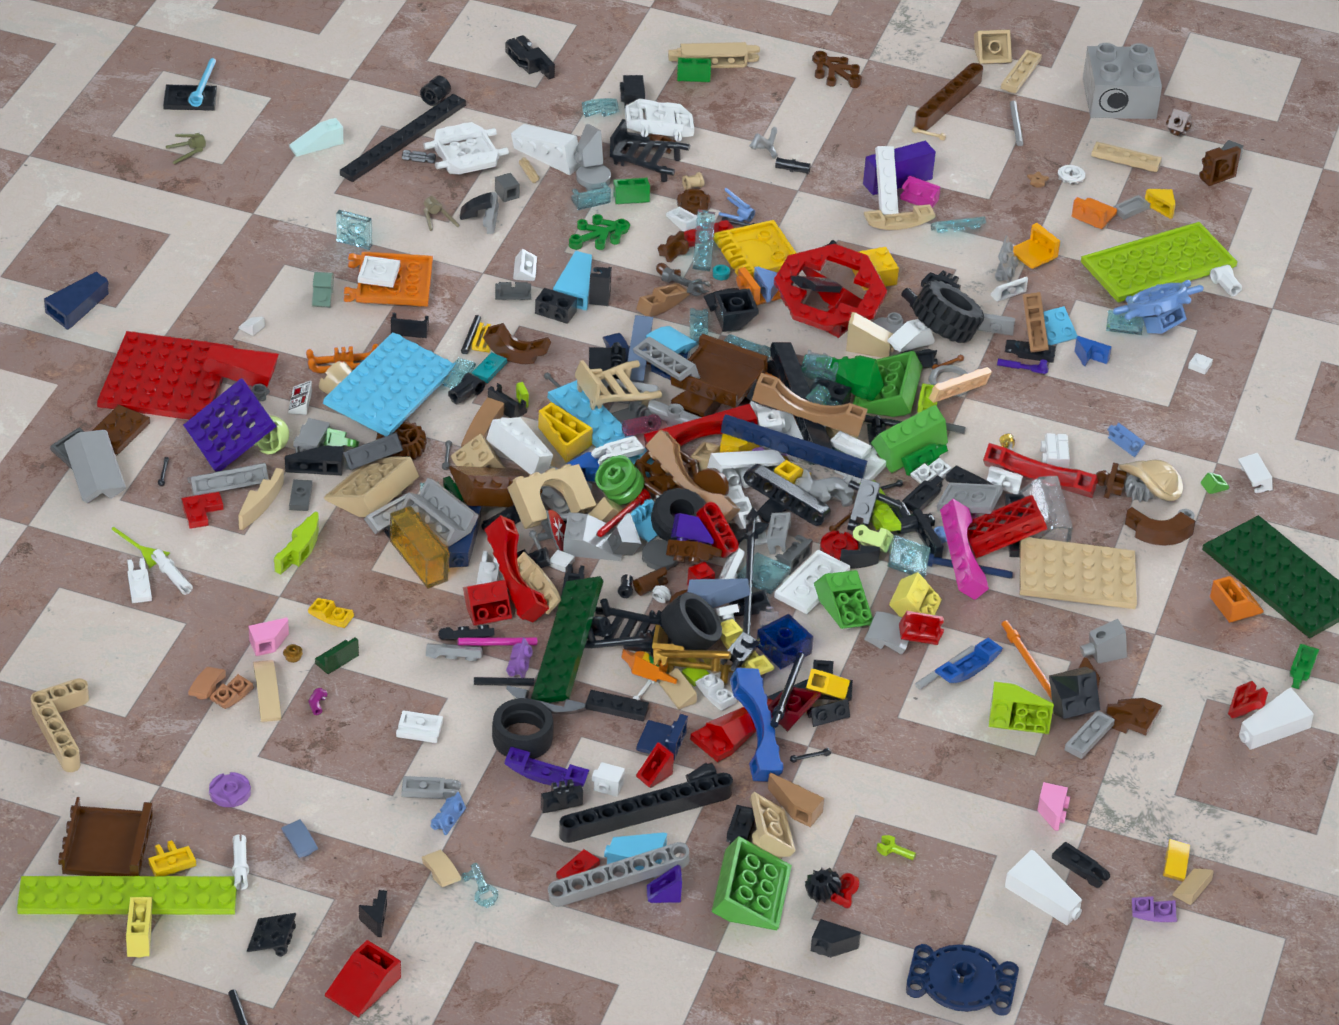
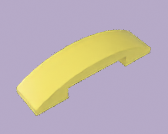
[720,618,774,675]

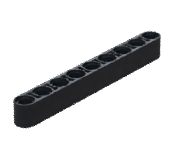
[770,342,832,449]
[559,772,733,843]

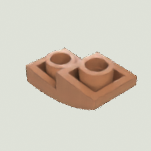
[188,667,226,699]
[209,674,254,709]

